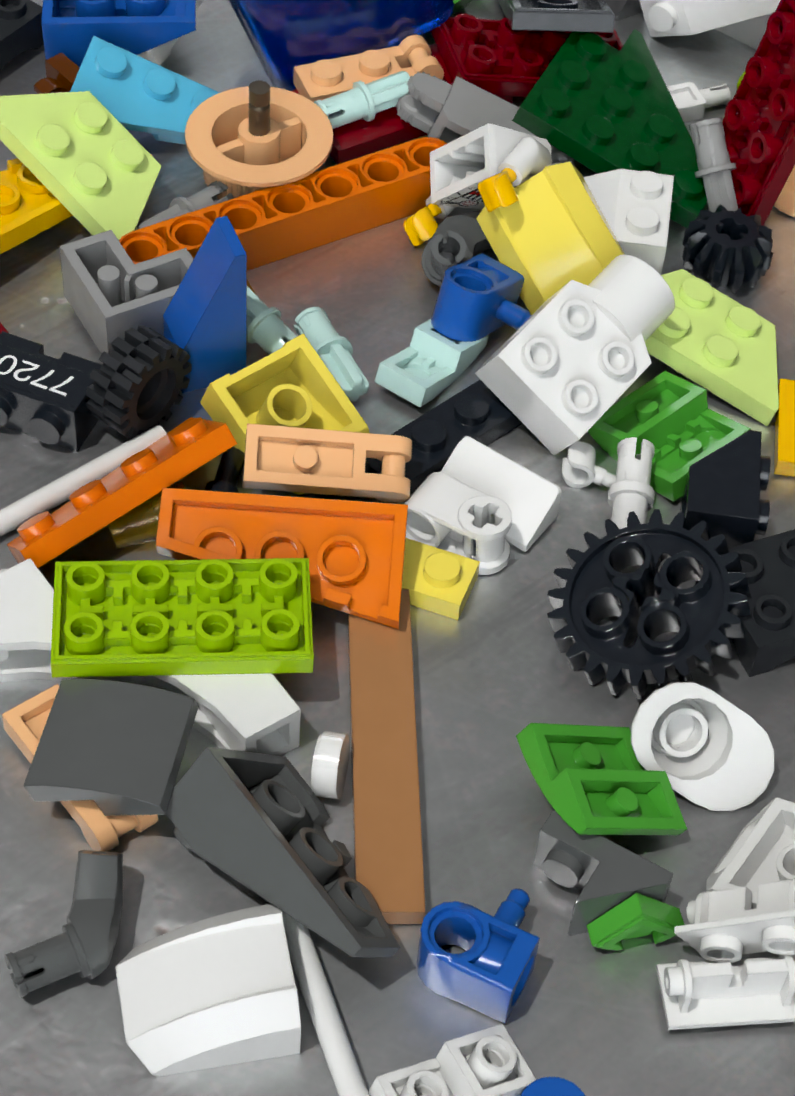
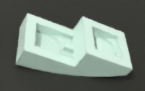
[374,319,489,408]

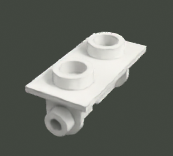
[674,878,795,963]
[656,955,795,1030]

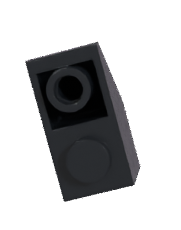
[680,430,771,548]

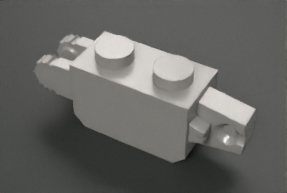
[396,71,574,165]

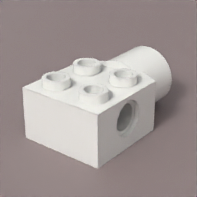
[475,255,675,455]

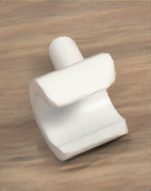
[562,441,616,488]

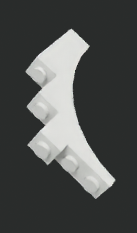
[0,558,301,756]

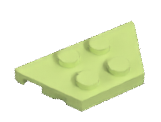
[0,91,162,240]
[645,269,779,427]

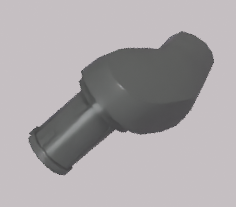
[422,210,492,286]
[4,850,123,998]

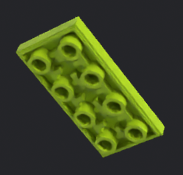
[50,558,314,678]

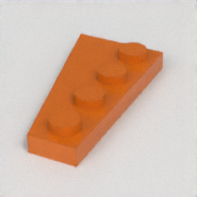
[7,417,237,568]
[156,488,408,629]

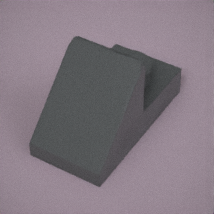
[533,811,673,935]

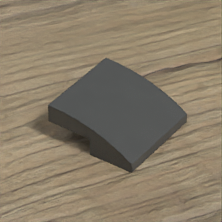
[23,679,199,816]

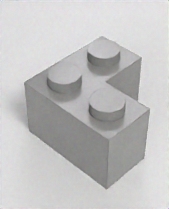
[60,230,193,355]

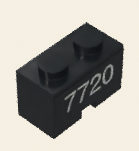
[0,331,102,452]

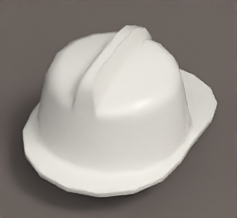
[631,682,774,811]

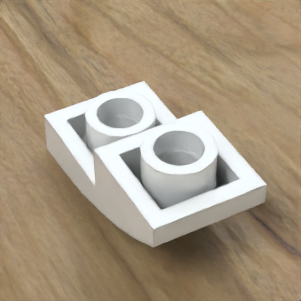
[368,1024,536,1096]

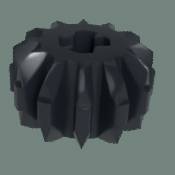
[682,204,773,294]

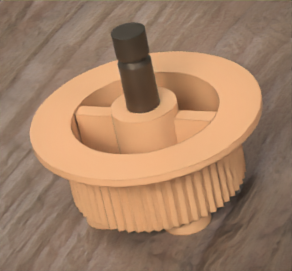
[185,80,333,199]

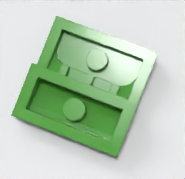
[588,371,751,502]
[516,723,687,835]

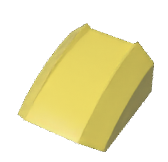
[476,162,625,315]
[200,334,370,495]

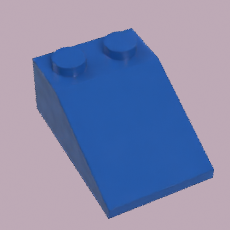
[41,0,196,67]

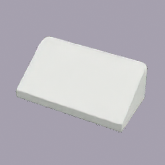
[441,436,562,552]

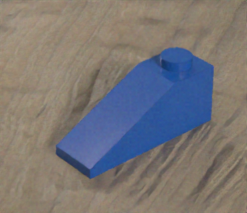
[163,216,247,394]

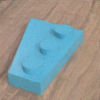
[70,36,220,145]

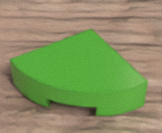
[586,893,684,951]

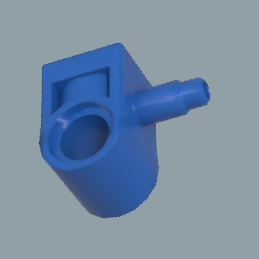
[431,253,532,342]
[416,889,540,1024]

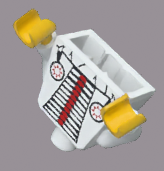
[403,123,553,247]

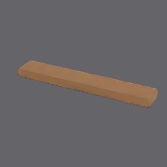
[347,589,425,924]

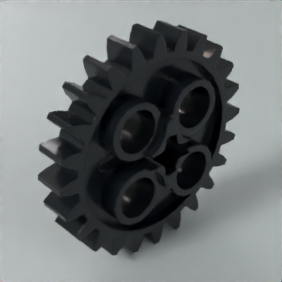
[547,509,750,699]

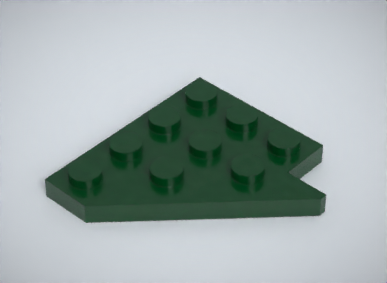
[512,29,707,229]

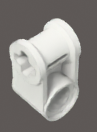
[404,472,512,575]

